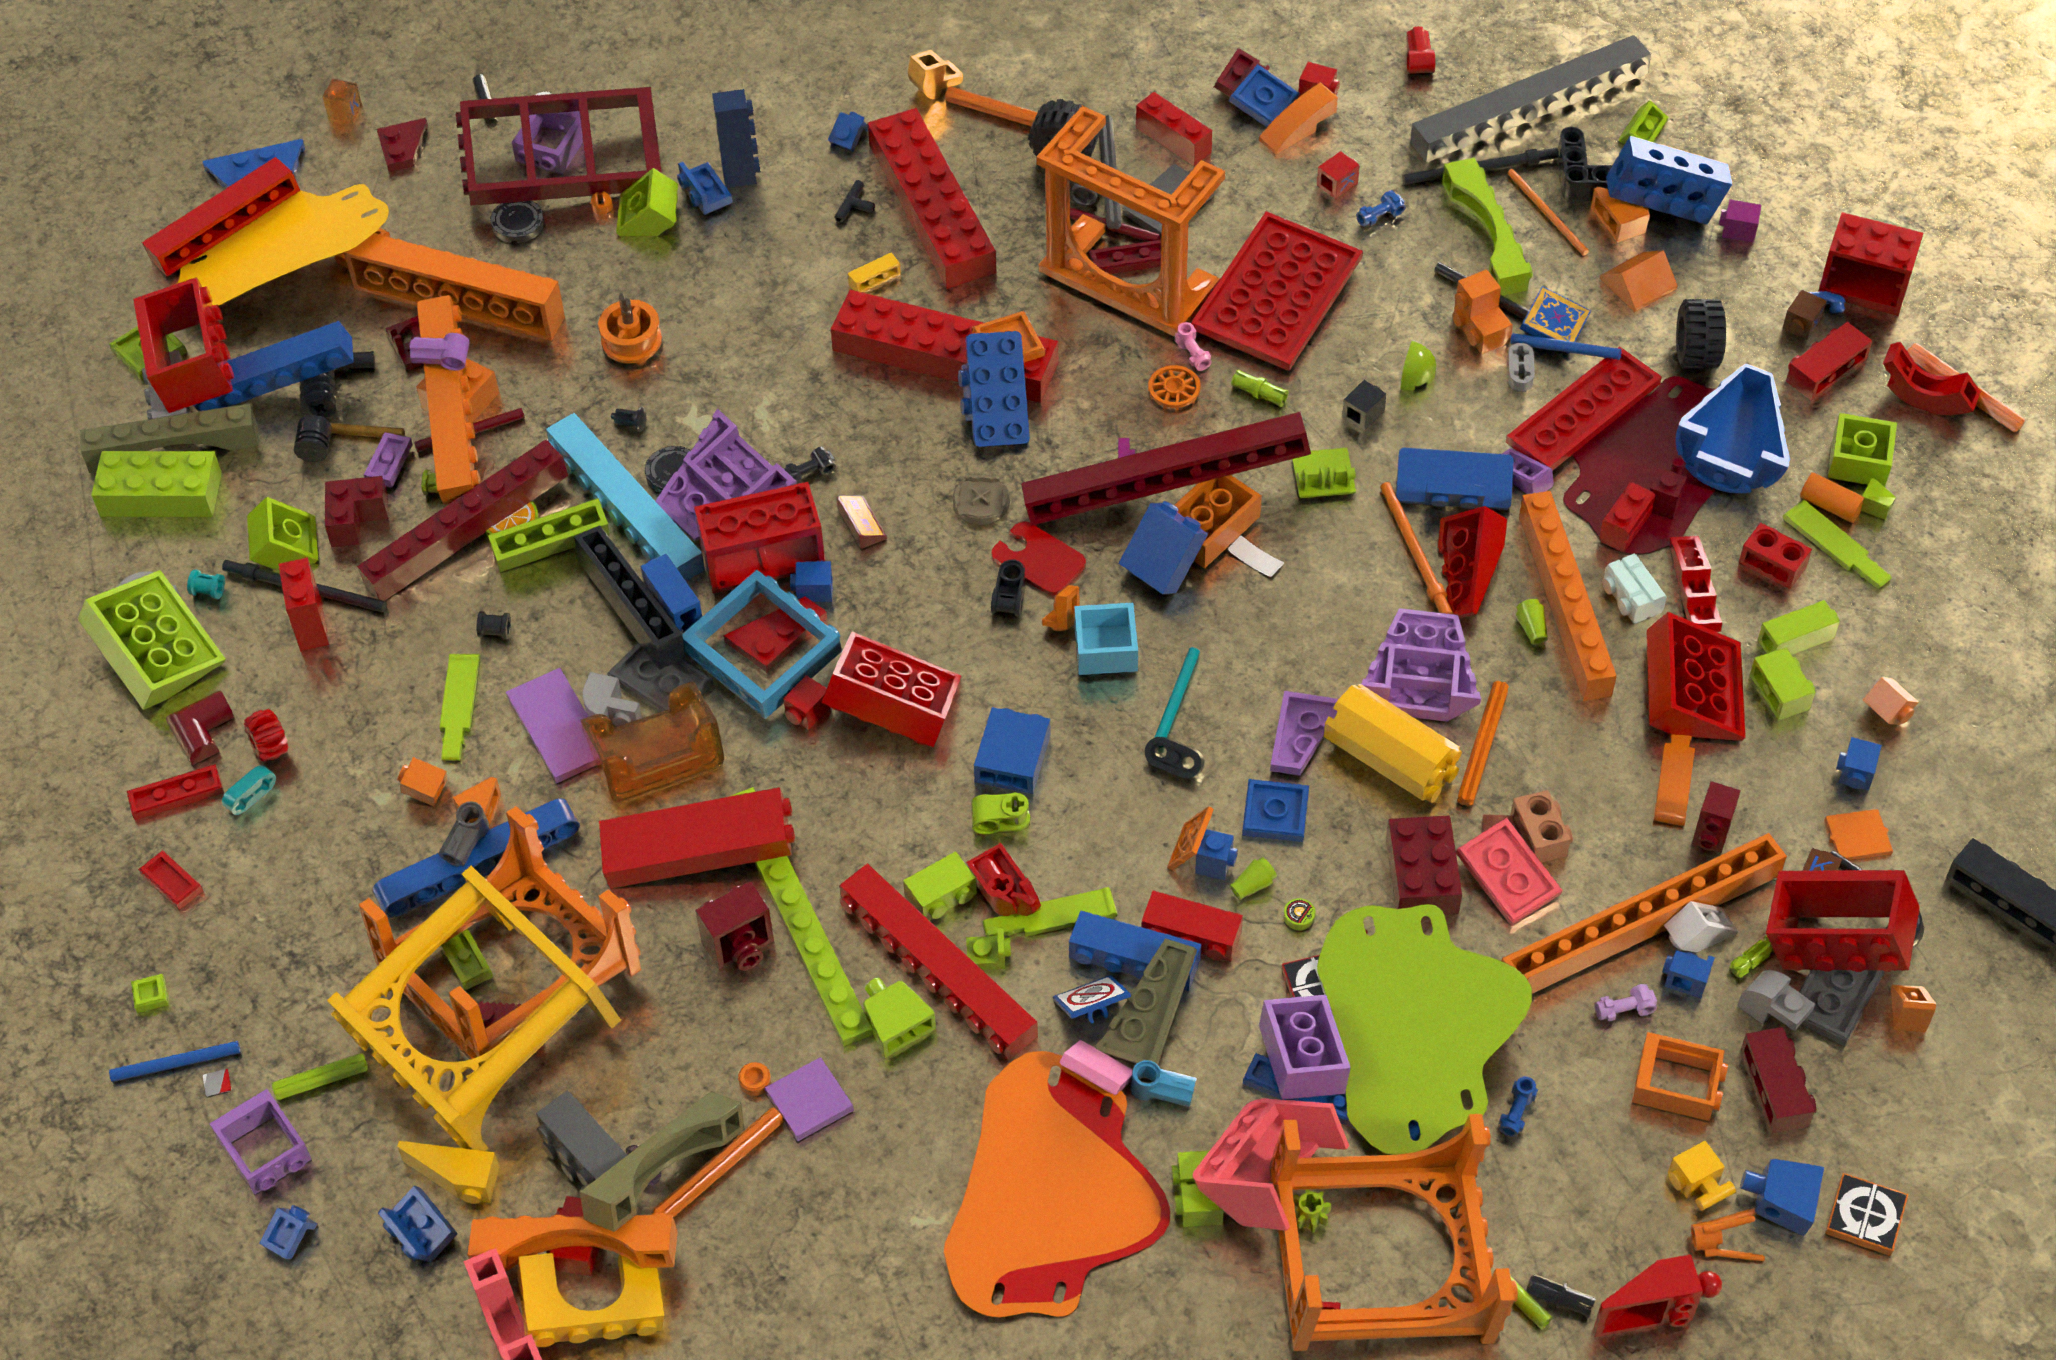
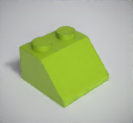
[616,168,678,236]
[247,497,318,569]

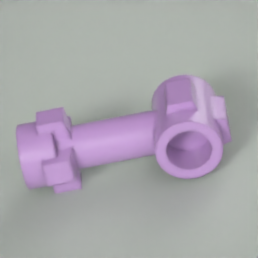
[1594,984,1657,1021]

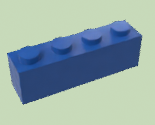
[1069,910,1201,991]

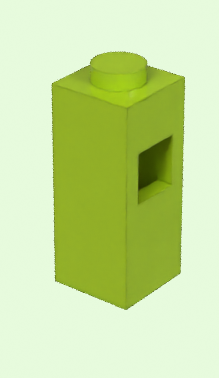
[1758,600,1840,655]

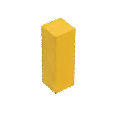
[848,253,901,292]

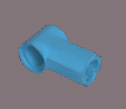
[1130,1060,1197,1107]

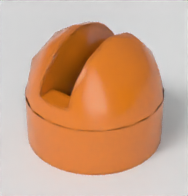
[591,191,613,215]

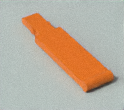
[1653,734,1695,827]

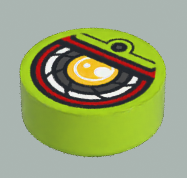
[1284,898,1315,931]

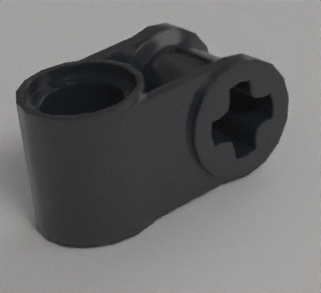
[991,559,1026,617]

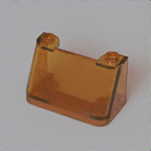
[580,681,724,803]

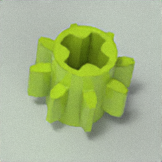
[1293,1189,1331,1232]

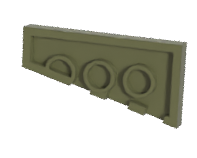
[1095,938,1197,1065]

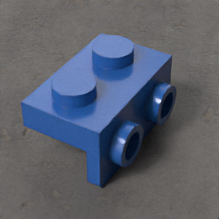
[677,162,733,214]
[378,1186,458,1262]

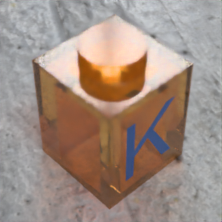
[322,79,362,124]

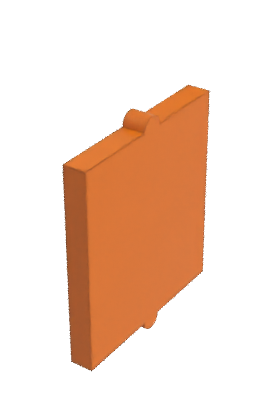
[1825,809,1893,860]

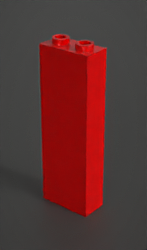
[599,787,795,889]

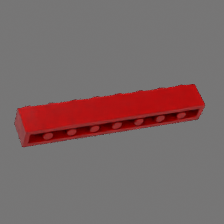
[839,863,1038,1060]

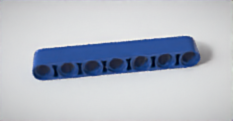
[372,798,580,918]

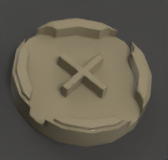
[953,474,1010,525]

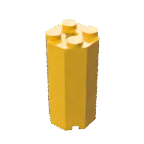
[1324,684,1462,803]

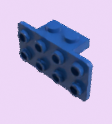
[958,331,1030,447]
[1396,447,1514,510]

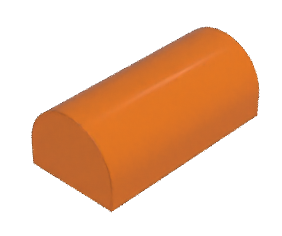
[1800,472,1864,523]

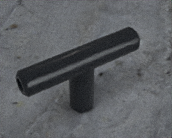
[834,180,875,223]

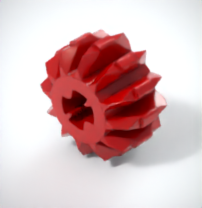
[244,709,288,762]

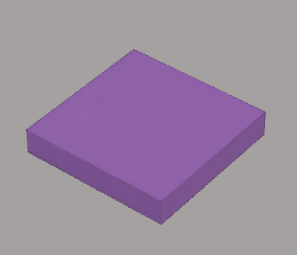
[765,1057,854,1142]

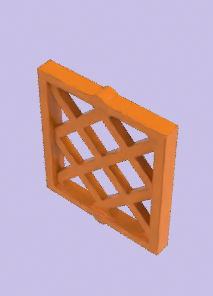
[1167,806,1214,871]

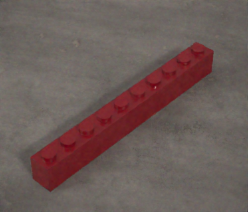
[1021,411,1311,526]

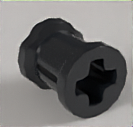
[476,611,511,639]

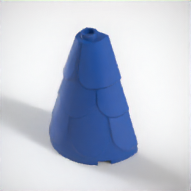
[1676,364,1790,493]

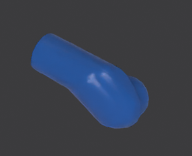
[1809,291,1846,314]

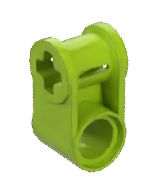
[971,792,1031,835]

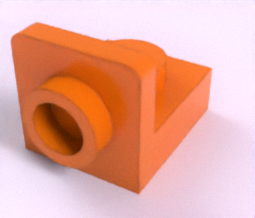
[1042,585,1080,631]

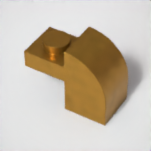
[908,50,964,99]

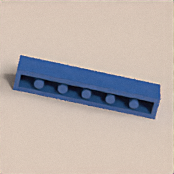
[193,321,354,412]

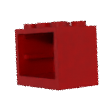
[1818,212,1924,316]

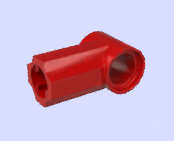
[1406,26,1436,74]

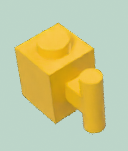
[1668,1141,1736,1211]

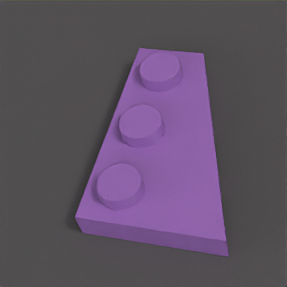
[1270,691,1338,775]

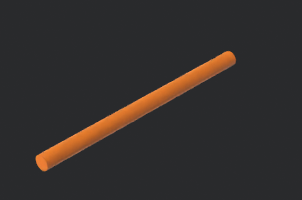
[1507,169,1589,256]

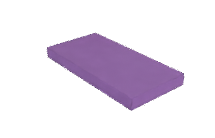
[506,668,611,784]

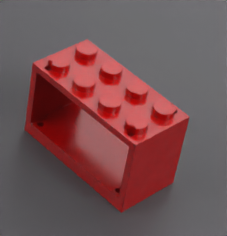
[133,277,234,413]
[694,482,825,594]
[1766,870,1920,972]

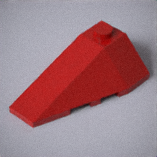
[1438,506,1507,619]

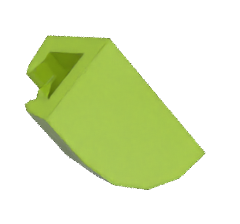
[1400,340,1436,391]

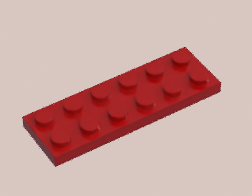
[1506,346,1662,471]

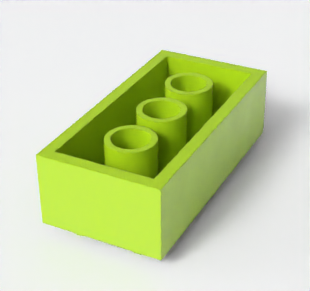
[91,451,222,517]

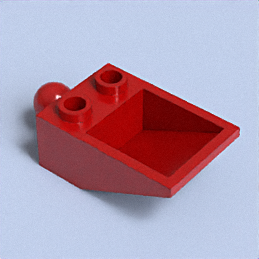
[1593,1254,1722,1337]

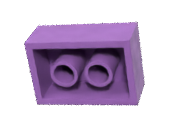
[1259,995,1351,1100]

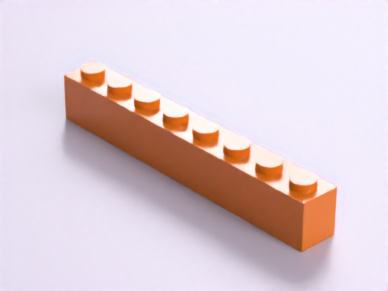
[417,295,481,505]
[1519,491,1617,701]

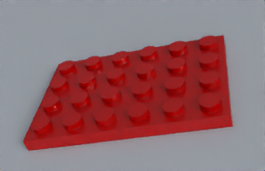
[1191,211,1363,371]

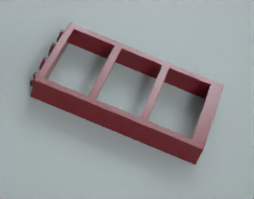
[455,87,662,206]

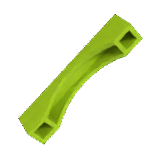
[1442,157,1533,296]

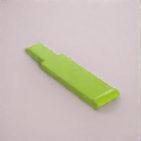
[1783,500,1892,589]
[439,654,480,761]
[982,887,1118,937]

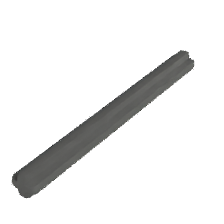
[1099,115,1122,229]

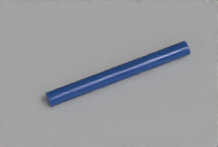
[1511,333,1622,360]
[109,1041,241,1082]

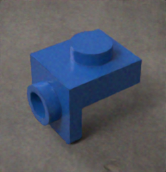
[828,111,868,152]

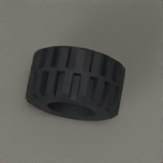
[1028,99,1100,157]
[1676,299,1726,369]

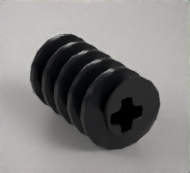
[299,370,337,419]

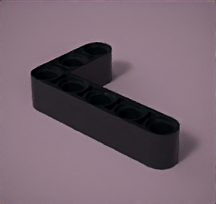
[1558,127,1613,201]

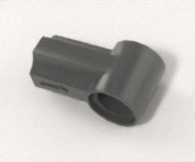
[438,801,489,867]

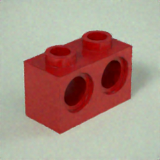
[1739,522,1812,589]

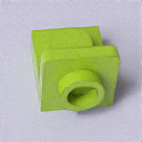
[966,927,1011,970]

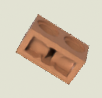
[1511,790,1573,863]

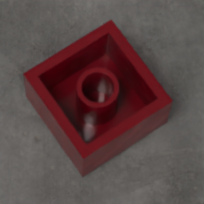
[695,881,774,970]

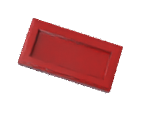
[138,850,203,910]

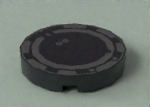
[490,201,544,243]
[644,446,691,493]

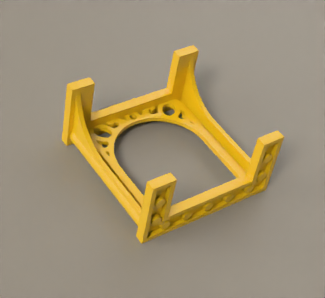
[327,866,621,1151]

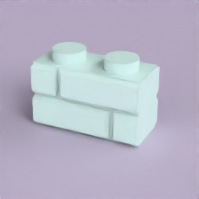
[1602,553,1667,624]

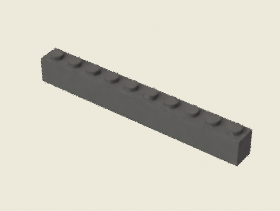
[1410,35,1652,162]

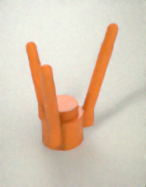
[1691,1208,1765,1262]

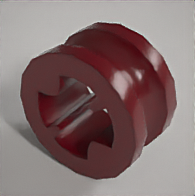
[731,940,763,971]

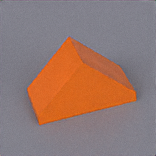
[453,777,501,828]
[1891,985,1936,1032]

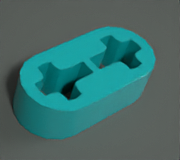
[222,765,276,815]

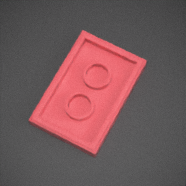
[1456,818,1563,926]

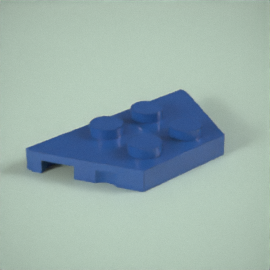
[202,139,305,188]

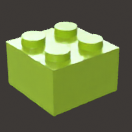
[1827,413,1897,487]

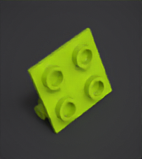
[1292,447,1356,498]

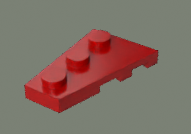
[723,597,827,673]

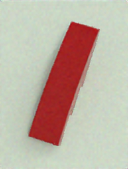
[1669,536,1722,632]

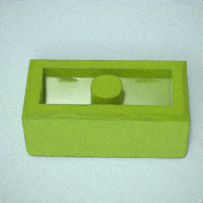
[1618,100,1669,144]

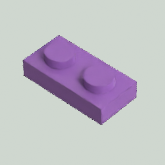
[364,432,413,487]

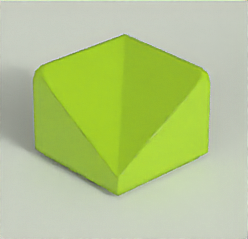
[1861,478,1896,520]

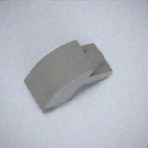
[582,672,642,733]
[1737,970,1815,1031]

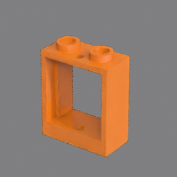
[1631,1032,1728,1121]

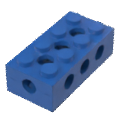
[1606,136,1732,225]

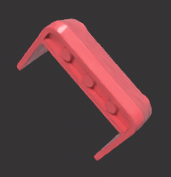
[1193,1098,1349,1231]

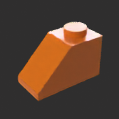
[1591,187,1650,243]

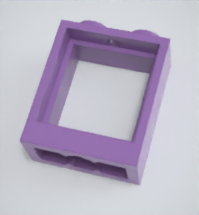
[512,111,583,174]
[209,1089,312,1195]

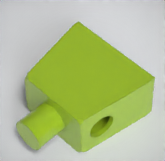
[863,978,936,1058]

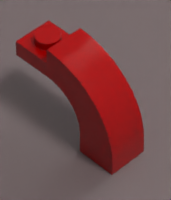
[1883,342,1981,415]

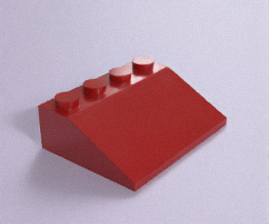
[1647,612,1746,741]
[821,631,962,748]

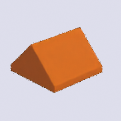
[1600,250,1678,312]

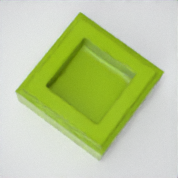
[131,974,169,1013]

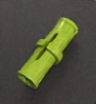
[1231,369,1289,407]

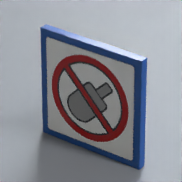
[1052,975,1131,1023]

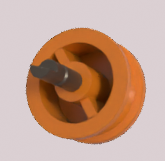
[598,293,662,364]

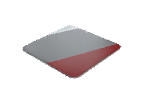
[203,1069,231,1096]

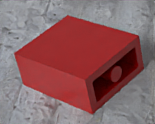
[279,557,329,651]

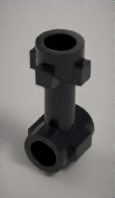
[784,447,836,484]

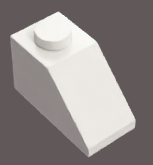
[1664,901,1739,953]

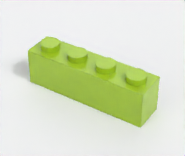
[488,498,610,573]

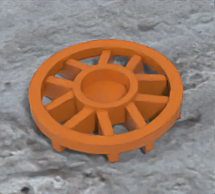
[1148,365,1201,410]

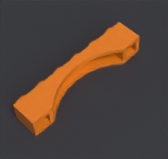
[467,1212,678,1271]

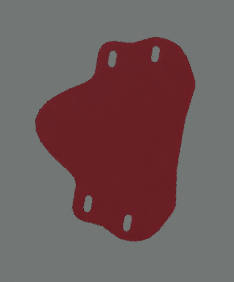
[1563,376,1716,554]

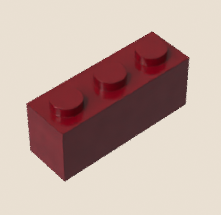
[1741,1027,1817,1134]

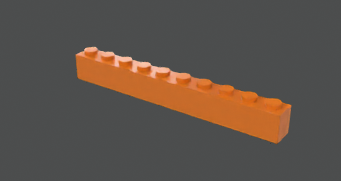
[1502,833,1787,994]

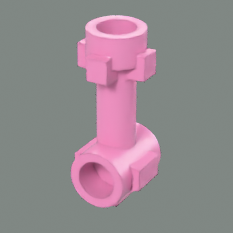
[1175,322,1212,371]

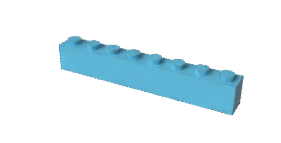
[546,413,705,581]

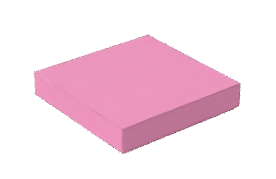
[1059,1040,1133,1095]

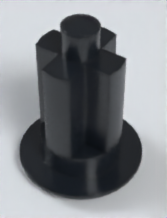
[611,407,647,432]

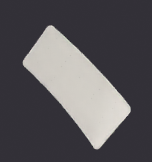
[1228,536,1284,577]

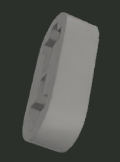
[1507,343,1535,392]

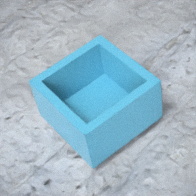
[1074,603,1138,675]

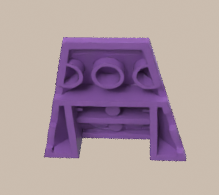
[656,408,797,541]
[1361,608,1481,721]

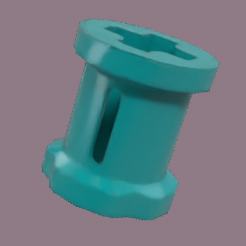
[187,569,225,599]

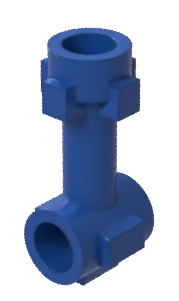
[1356,190,1406,227]
[1499,1076,1538,1137]

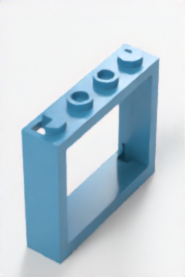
[683,570,842,719]

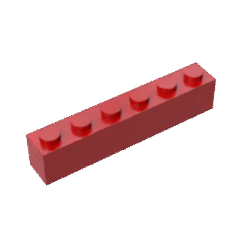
[142,157,301,277]

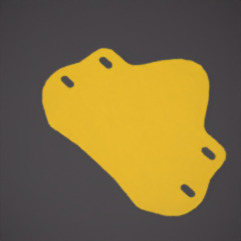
[177,184,389,305]

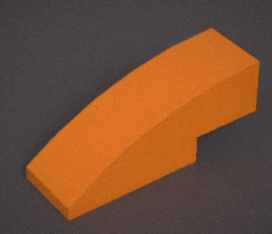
[1259,83,1338,155]

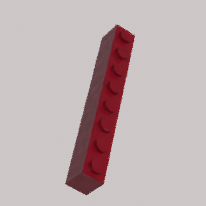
[357,439,568,601]

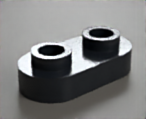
[1145,736,1204,778]

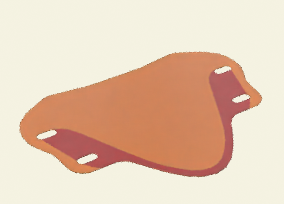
[944,1051,1170,1317]

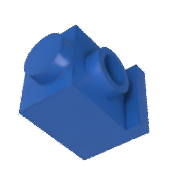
[1662,950,1715,999]

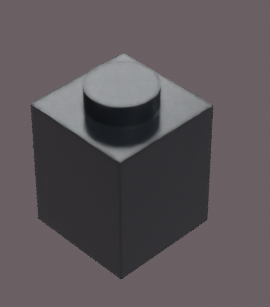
[1342,380,1387,431]

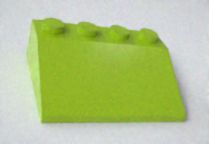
[78,570,226,710]

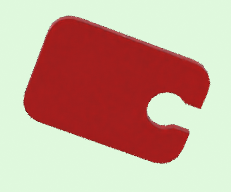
[991,521,1086,596]

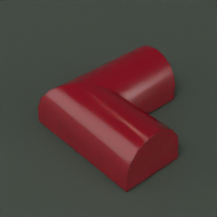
[166,690,234,765]

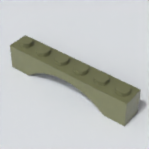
[80,403,259,473]
[580,1091,745,1232]

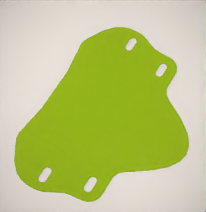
[1317,905,1532,1155]

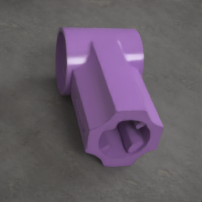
[409,333,470,371]

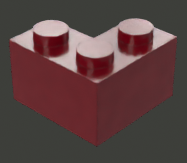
[325,476,389,547]

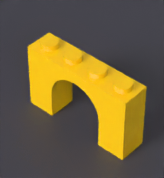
[517,1253,664,1347]

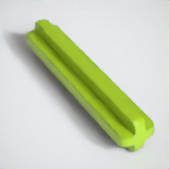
[272,1053,368,1100]

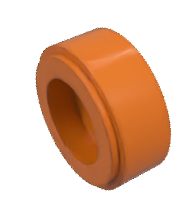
[738,1062,771,1096]

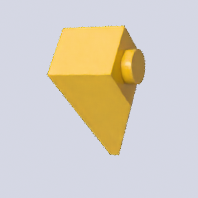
[397,1141,500,1204]

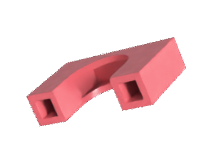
[463,1248,542,1360]

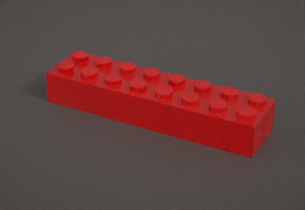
[867,107,997,289]
[830,290,1059,403]

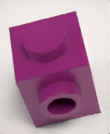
[1718,199,1762,243]

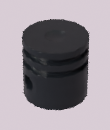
[293,415,332,462]

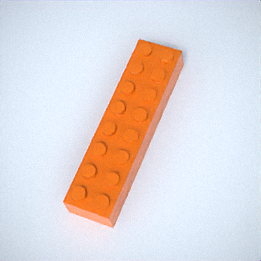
[344,233,565,341]

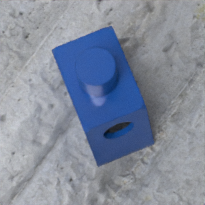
[1740,1159,1824,1236]

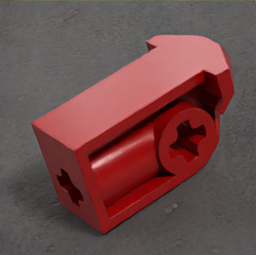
[966,843,1041,916]

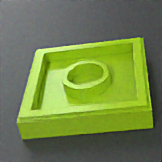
[109,326,187,381]

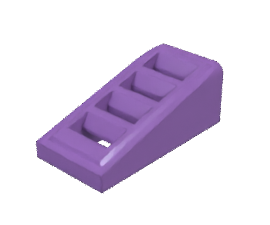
[1502,448,1554,494]

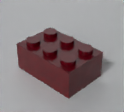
[1386,815,1462,915]

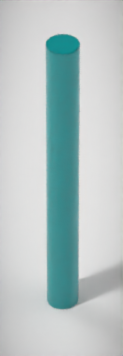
[1154,647,1200,748]

